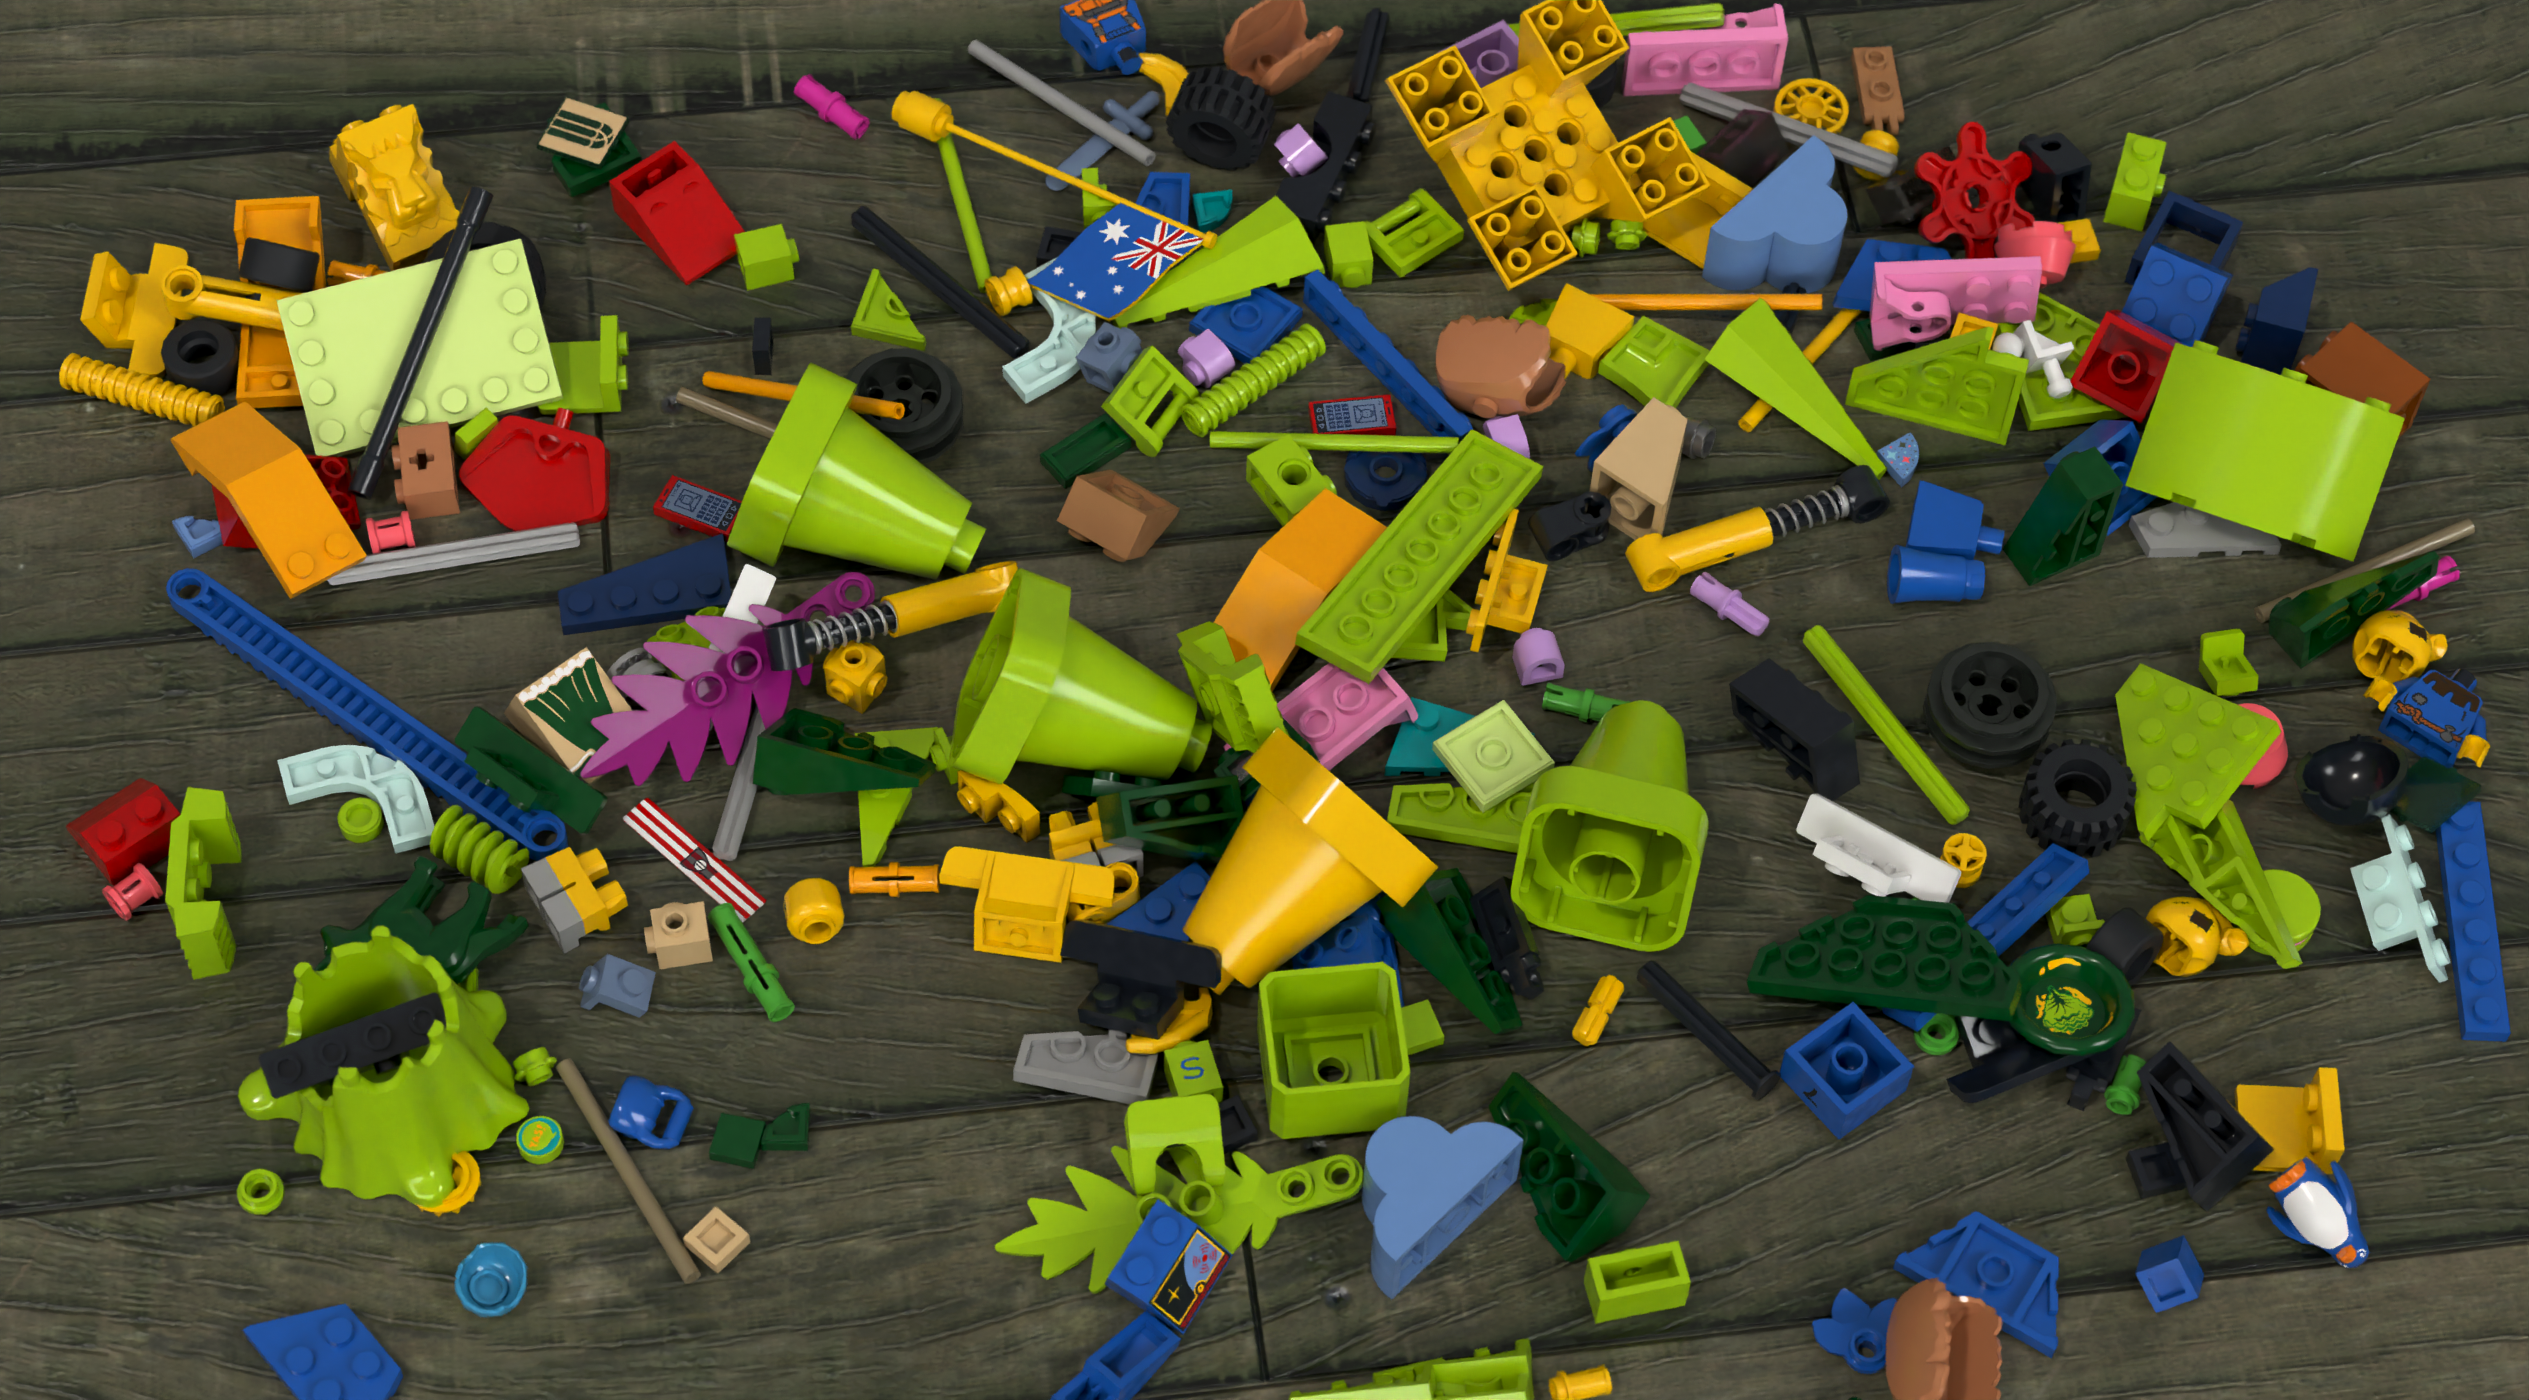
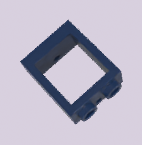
[2125,191,2243,285]

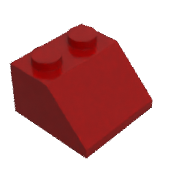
[2070,309,2184,423]
[66,778,181,886]

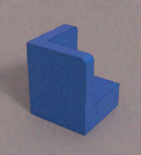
[2135,1235,2204,1313]

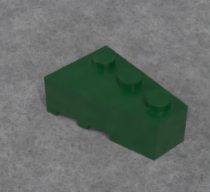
[2003,446,2123,587]
[1096,775,1244,865]

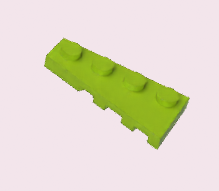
[1387,781,1536,853]

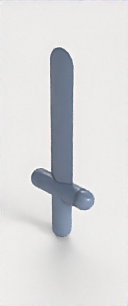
[1045,91,1160,190]

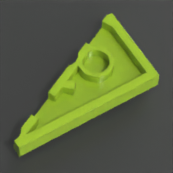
[854,727,938,867]

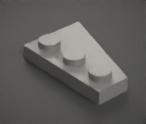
[2129,502,2282,558]
[1013,1029,1161,1104]

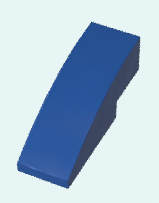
[1050,1311,1181,1400]

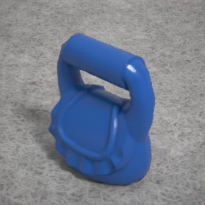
[608,1075,694,1149]

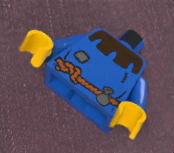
[2363,669,2490,774]

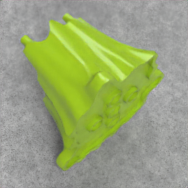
[238,926,530,1208]

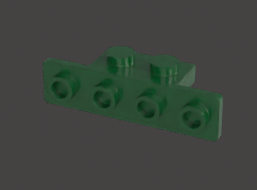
[455,706,608,834]

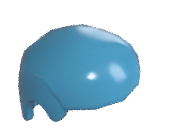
[455,1242,527,1317]

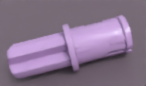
[1690,572,1770,636]

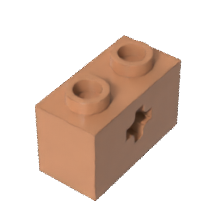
[391,421,460,520]

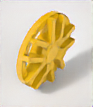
[1774,78,1849,134]

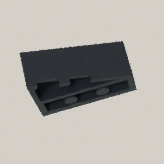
[1729,658,1860,801]
[2137,1041,2275,1212]

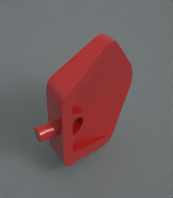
[459,408,610,532]

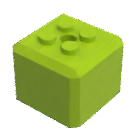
[1257,962,1410,1139]

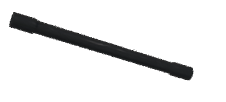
[347,186,493,500]

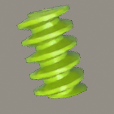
[429,805,529,894]

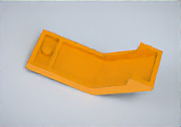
[234,196,326,408]
[170,402,367,599]
[1213,488,1387,692]

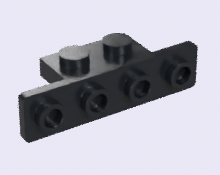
[259,992,446,1099]

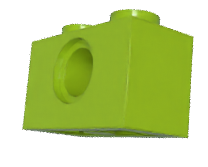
[1246,434,1337,527]

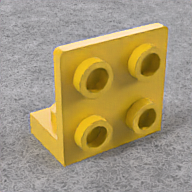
[1643,152,1753,269]
[2235,1067,2345,1174]

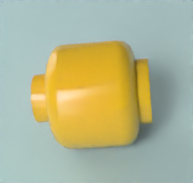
[783,878,844,944]

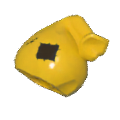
[2352,610,2448,683]
[2146,897,2250,977]

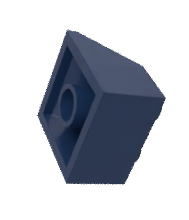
[2235,267,2318,375]

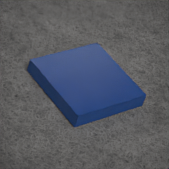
[1189,286,1303,364]

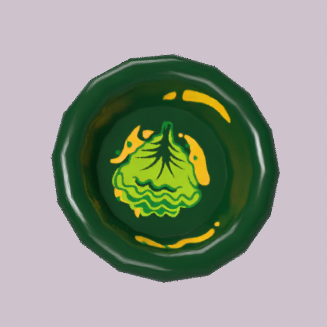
[2009,943,2135,1056]

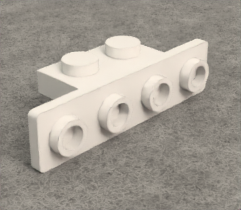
[1796,794,1961,903]

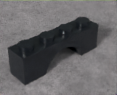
[1275,91,1376,246]

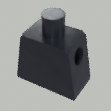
[2018,133,2092,223]

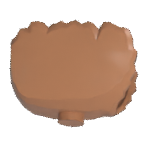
[1222,0,1343,96]
[1435,315,1566,418]
[1886,1278,2003,1400]

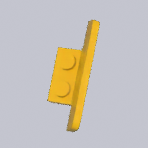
[80,243,188,378]
[940,846,1115,963]

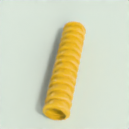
[59,353,224,427]

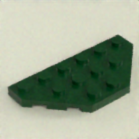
[1747,895,2022,1021]

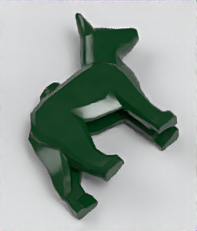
[314,856,529,984]

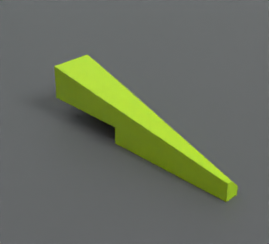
[1112,196,1325,329]
[1704,298,1888,480]
[2139,799,2302,969]
[1289,1338,1534,1400]

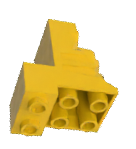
[329,104,460,271]

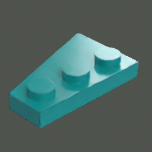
[1385,697,1535,776]

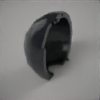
[2294,734,2409,826]

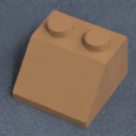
[1057,470,1180,562]

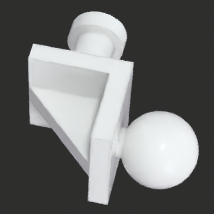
[1992,320,2074,399]

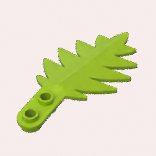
[995,1146,1364,1294]

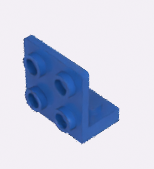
[1292,913,1404,1008]

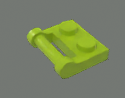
[1365,188,1464,278]
[1101,345,1200,457]

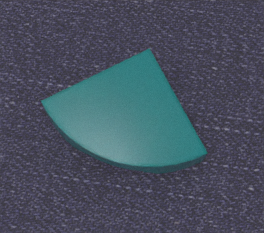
[1192,189,1232,233]

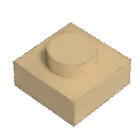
[683,1206,750,1274]

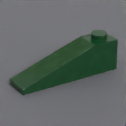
[2268,551,2439,669]
[753,708,936,795]
[1376,868,1523,1034]
[1488,1072,1651,1262]

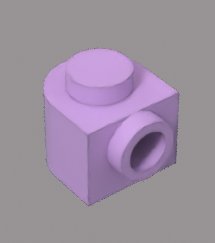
[1274,124,1329,178]
[1178,329,1235,388]
[1483,414,1530,459]
[1512,628,1564,686]

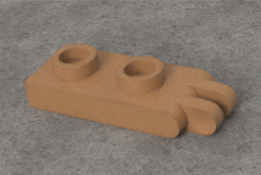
[1851,46,1904,136]

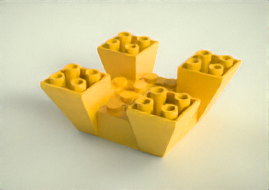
[1385,0,1711,291]

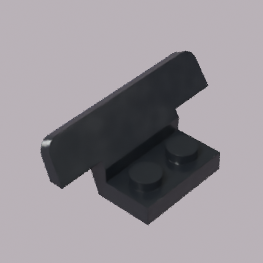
[1060,919,1222,1040]
[1946,1016,2117,1103]

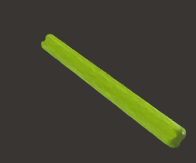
[1507,3,1725,37]
[1803,625,1970,825]

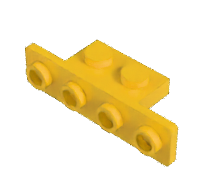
[1466,509,1548,653]

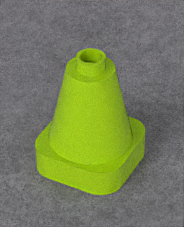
[727,362,987,580]
[949,568,1212,784]
[1510,700,1709,952]

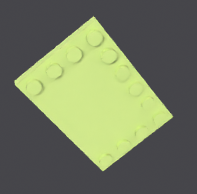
[276,238,564,457]

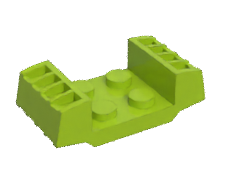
[1176,621,1290,753]
[165,787,242,979]

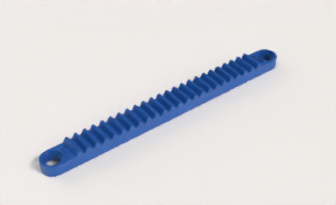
[166,568,568,861]

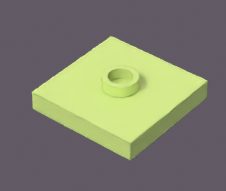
[1432,700,1555,812]

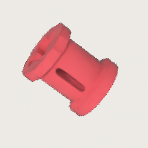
[366,510,416,554]
[102,863,163,921]

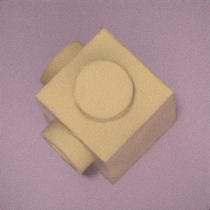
[644,901,713,969]

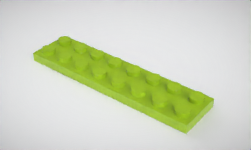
[1295,429,1544,684]

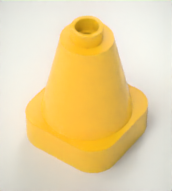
[1182,727,1438,995]

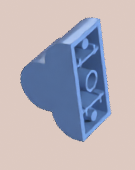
[1702,135,1847,293]
[1362,1116,1523,1300]

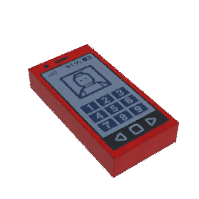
[1308,394,1396,436]
[653,475,742,542]

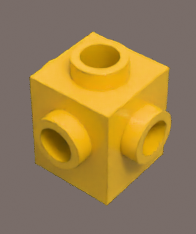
[823,640,888,714]

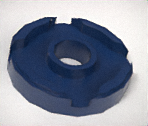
[1344,451,1427,511]

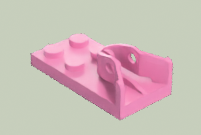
[1622,3,1788,96]
[1870,256,2042,351]
[1223,663,1418,776]

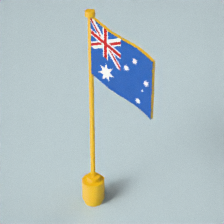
[892,91,1218,322]

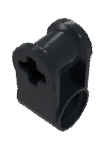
[1527,491,1612,561]

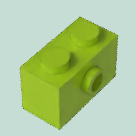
[2103,132,2167,231]
[1583,1241,1691,1324]

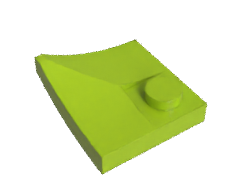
[1598,316,1710,408]

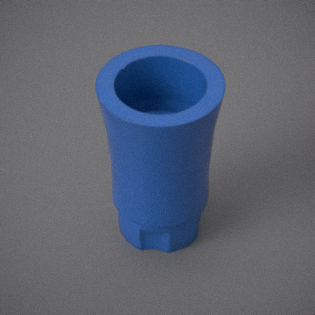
[1887,545,1985,604]

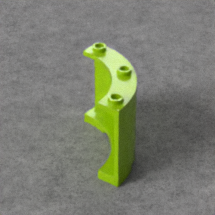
[2125,340,2405,562]

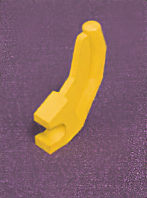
[1138,53,1189,116]
[1126,987,1213,1054]

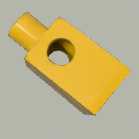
[1546,283,1634,379]

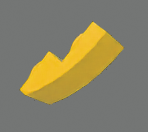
[957,770,1040,843]

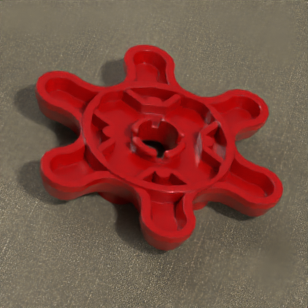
[1914,121,2035,259]

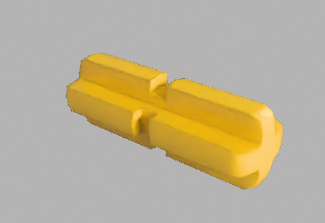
[1572,975,1624,1047]

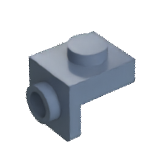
[579,954,656,1018]

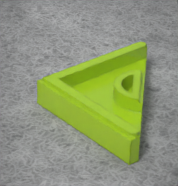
[851,268,926,351]

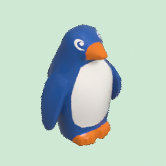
[2266,1156,2369,1268]

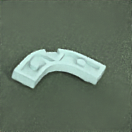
[1002,256,1096,404]
[277,745,434,854]

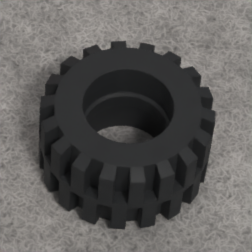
[1166,67,1276,171]
[2018,739,2137,858]

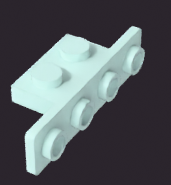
[2350,814,2450,983]

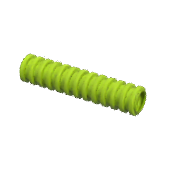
[1181,324,1326,437]

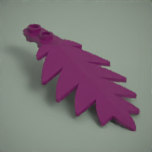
[581,572,875,786]

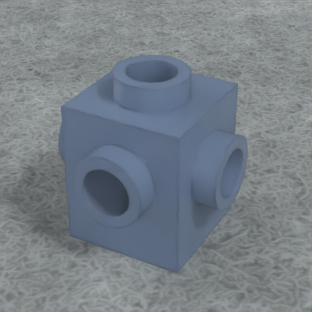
[1075,322,1143,393]

